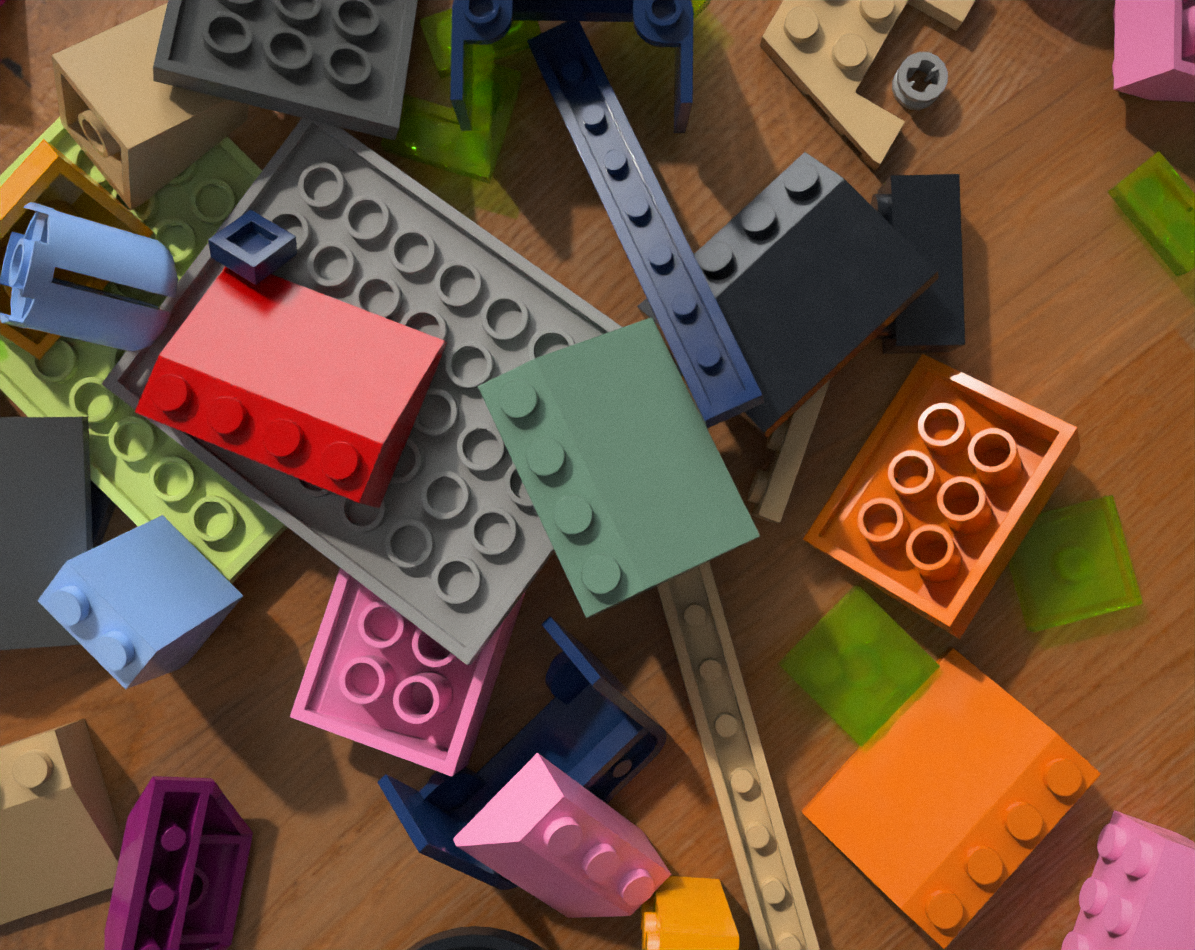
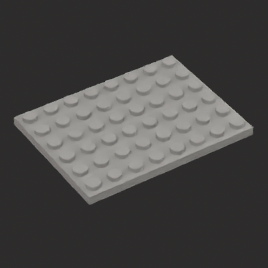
[102,118,683,665]

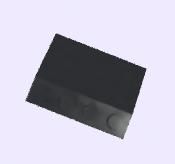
[637,152,939,438]

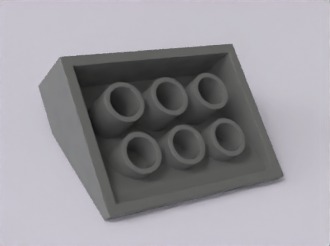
[0,417,93,650]

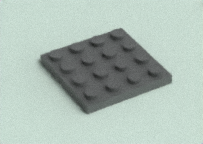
[153,0,418,140]

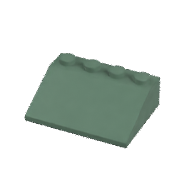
[477,317,760,618]

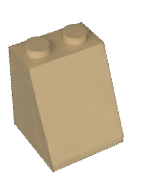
[52,3,249,210]

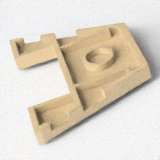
[759,0,975,170]

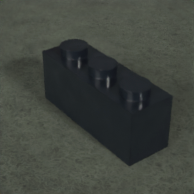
[870,174,965,354]

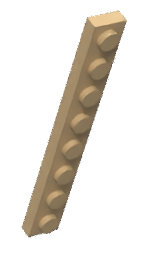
[657,561,820,950]

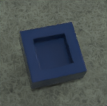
[208,210,297,285]

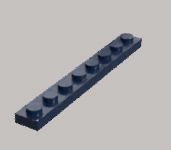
[527,21,764,429]

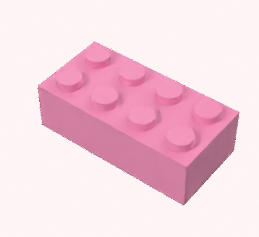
[1061,810,1195,950]

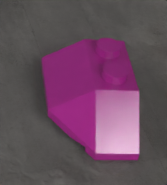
[104,776,253,950]

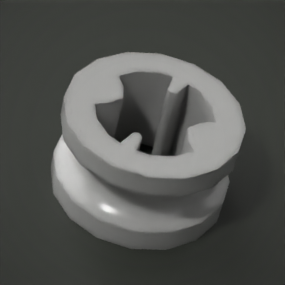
[892,52,948,110]

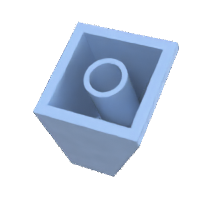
[38,515,243,689]

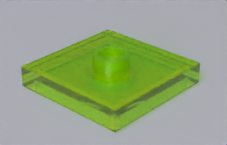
[1009,495,1143,632]

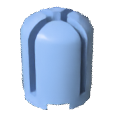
[0,202,178,351]

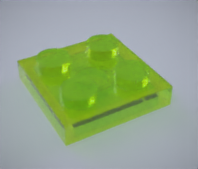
[778,585,940,747]

